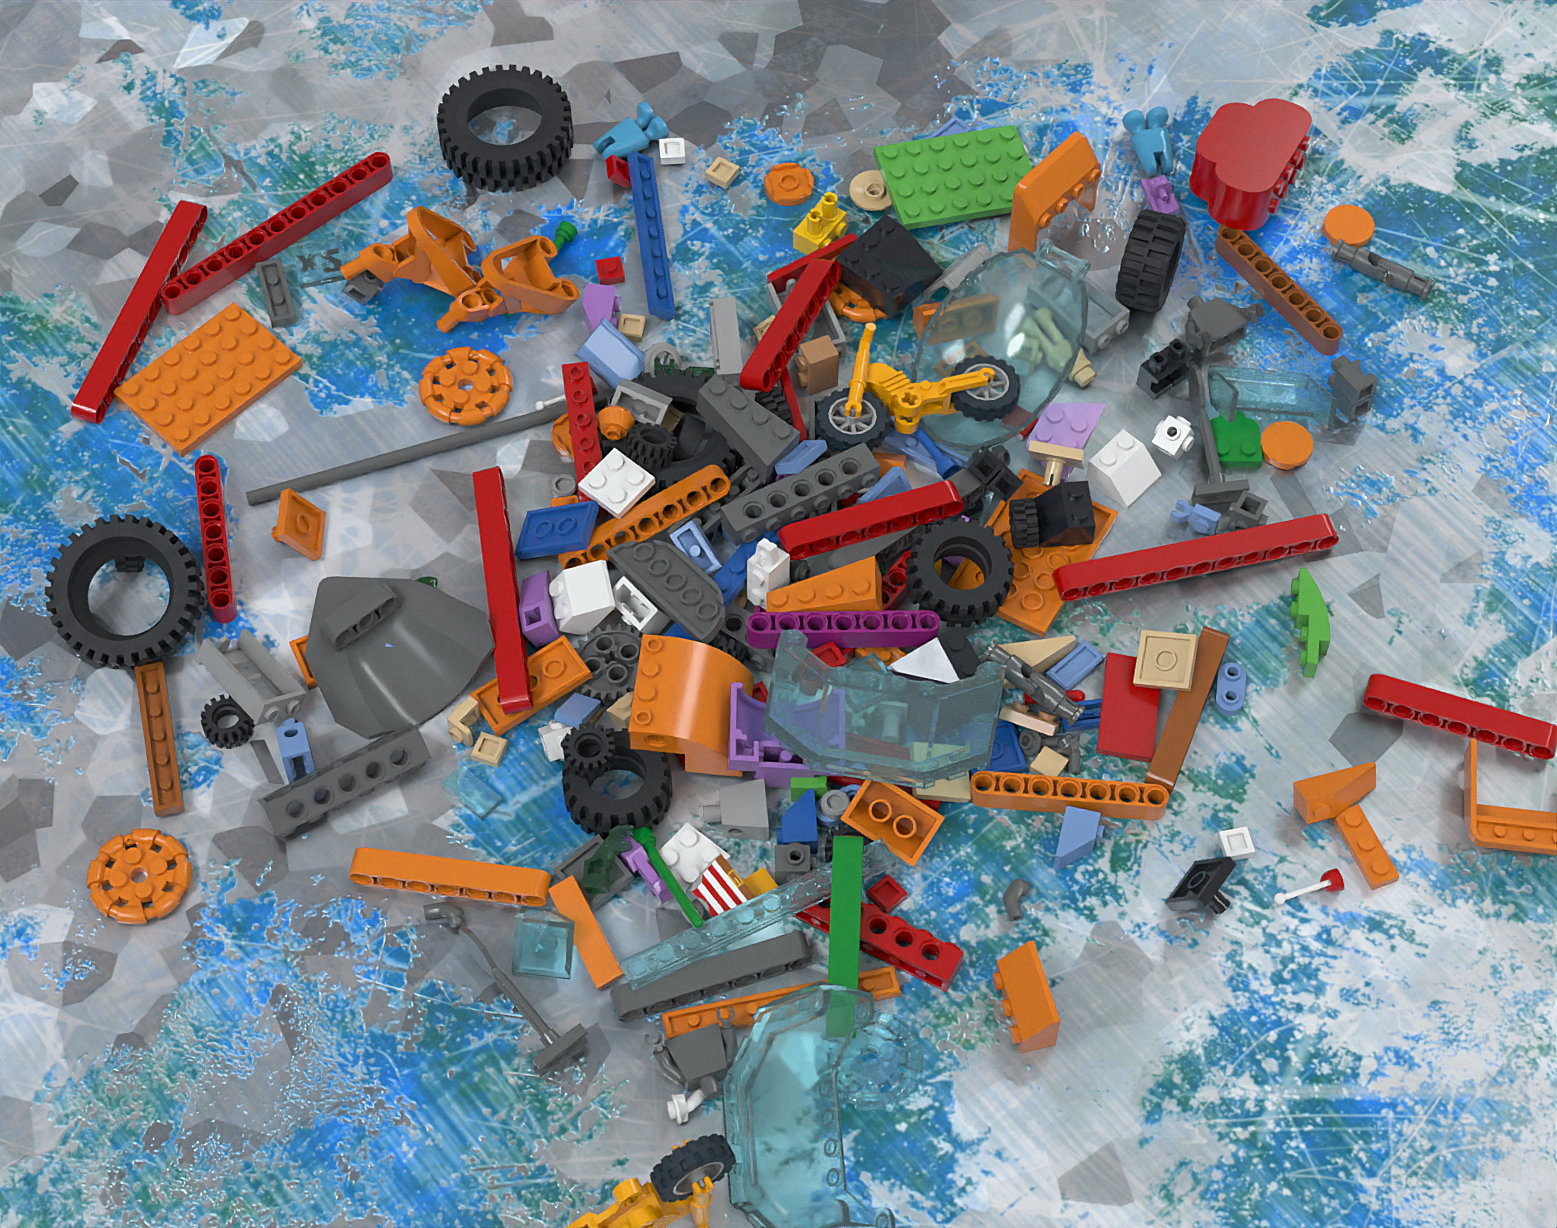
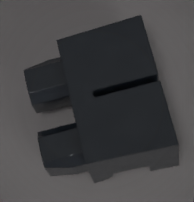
[1136,339,1193,400]
[964,445,1024,502]

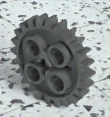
[574,623,643,706]

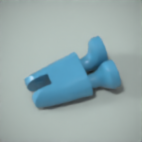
[593,101,669,161]
[1122,106,1173,176]

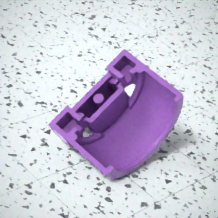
[727,682,845,788]

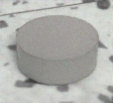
[550,474,577,498]
[821,790,850,820]

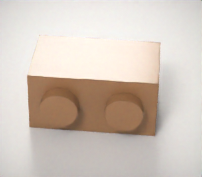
[796,335,839,396]

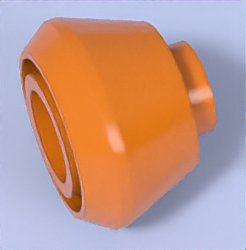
[598,405,635,440]

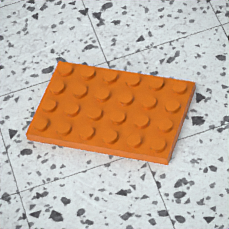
[113,302,303,457]
[947,468,1118,638]

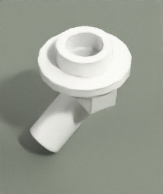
[666,1090,705,1124]

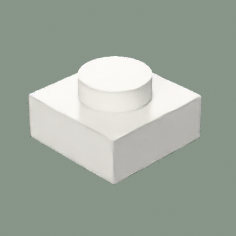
[659,138,686,165]
[1218,826,1255,861]

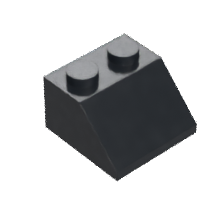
[1034,481,1096,548]

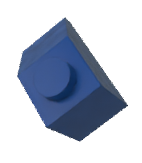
[776,789,818,854]

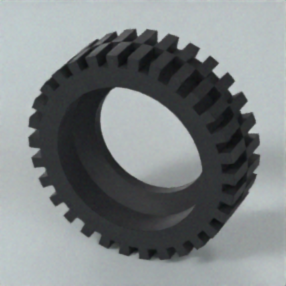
[437,64,574,193]
[600,369,744,511]
[45,514,205,670]

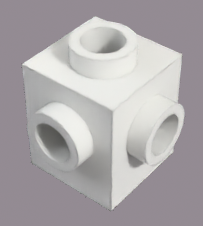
[1152,415,1195,461]
[538,720,580,762]

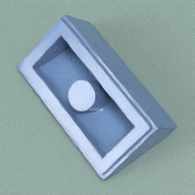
[669,520,724,576]

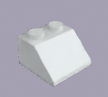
[1086,429,1162,509]
[549,560,616,636]

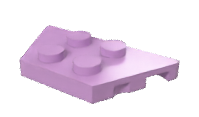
[1026,403,1106,483]

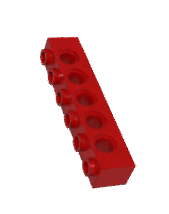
[561,361,609,519]
[790,875,964,993]

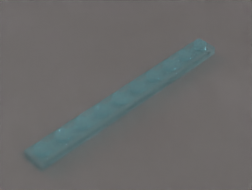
[619,838,896,991]

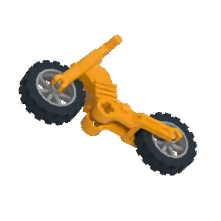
[816,323,1021,452]
[566,1134,736,1228]

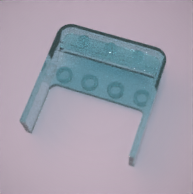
[1207,365,1338,431]

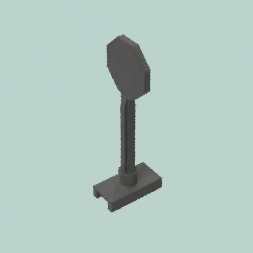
[1188,365,1250,507]
[459,925,587,1077]

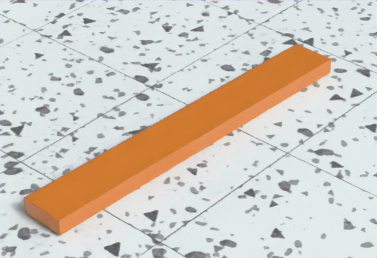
[661,966,901,1040]

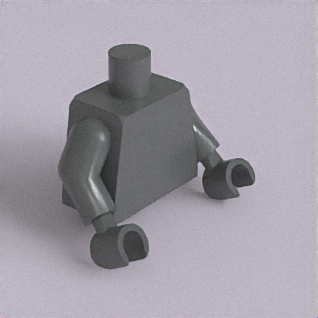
[1185,295,1265,358]
[644,1005,738,1100]

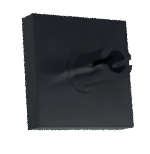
[1165,856,1237,915]

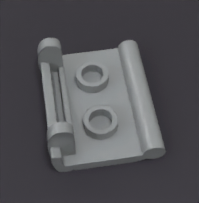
[923,244,993,298]

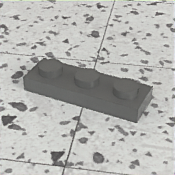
[255,258,297,328]

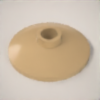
[849,170,892,211]

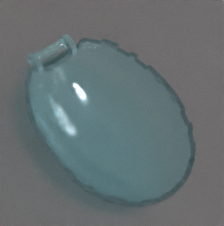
[910,238,1091,451]

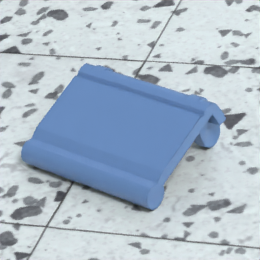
[574,317,646,392]

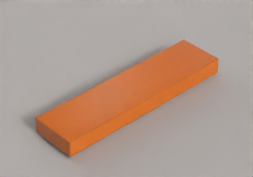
[548,875,625,991]

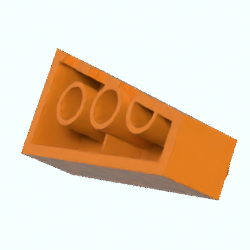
[766,556,882,631]

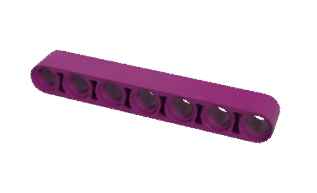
[746,610,941,649]

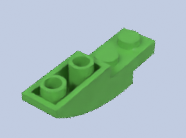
[1290,568,1330,678]

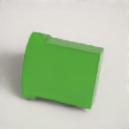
[791,775,828,802]

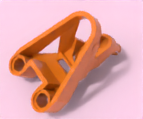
[340,206,482,298]
[437,236,580,333]

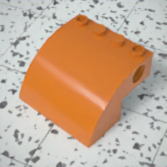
[628,634,754,777]

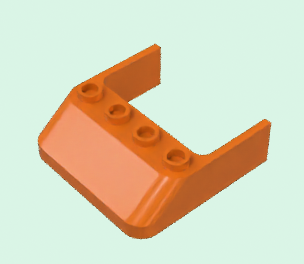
[1007,131,1101,267]
[1464,739,1557,855]

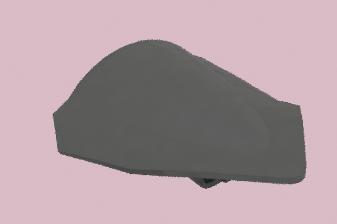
[305,576,496,740]

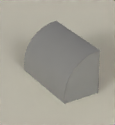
[610,378,673,428]

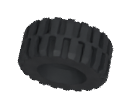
[1115,209,1186,313]
[905,517,1014,628]
[562,728,672,841]

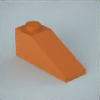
[1293,762,1376,824]

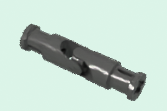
[1331,239,1435,300]
[980,640,1086,727]

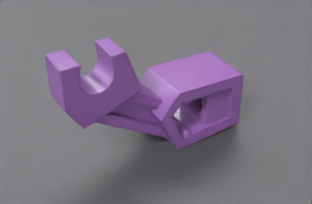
[612,835,671,904]

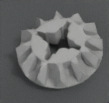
[642,342,681,378]

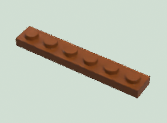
[134,662,185,817]

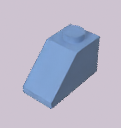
[1053,806,1104,870]

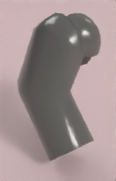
[1003,879,1030,922]
[423,902,465,927]

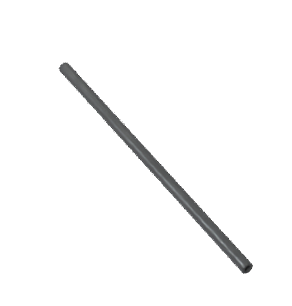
[245,392,608,505]

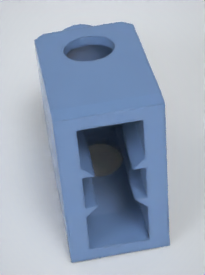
[276,719,316,784]

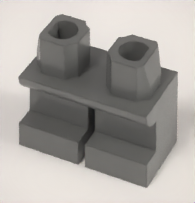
[1327,355,1378,421]

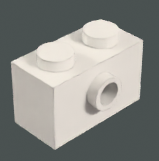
[612,576,672,635]

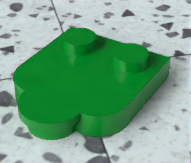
[1207,407,1262,467]

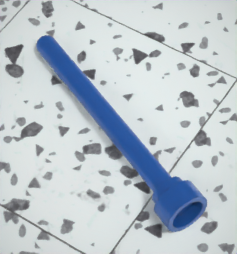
[902,418,960,480]

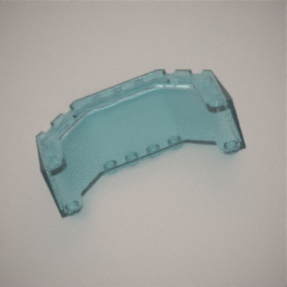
[762,629,1006,789]
[721,981,896,1228]

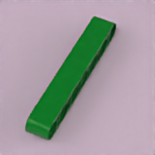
[826,835,863,1039]

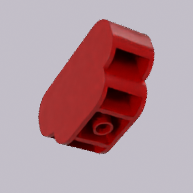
[1189,98,1312,231]

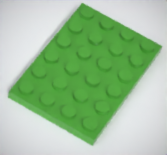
[873,125,1033,230]

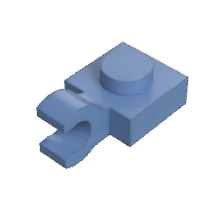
[1170,500,1221,536]

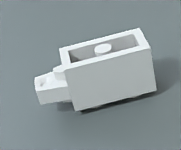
[747,538,790,610]

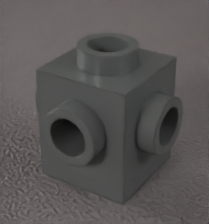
[342,270,384,305]
[1227,490,1269,531]
[775,842,816,887]

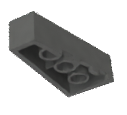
[696,375,801,484]

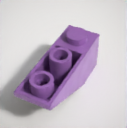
[582,283,622,334]
[518,570,561,648]

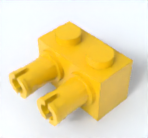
[793,192,848,255]

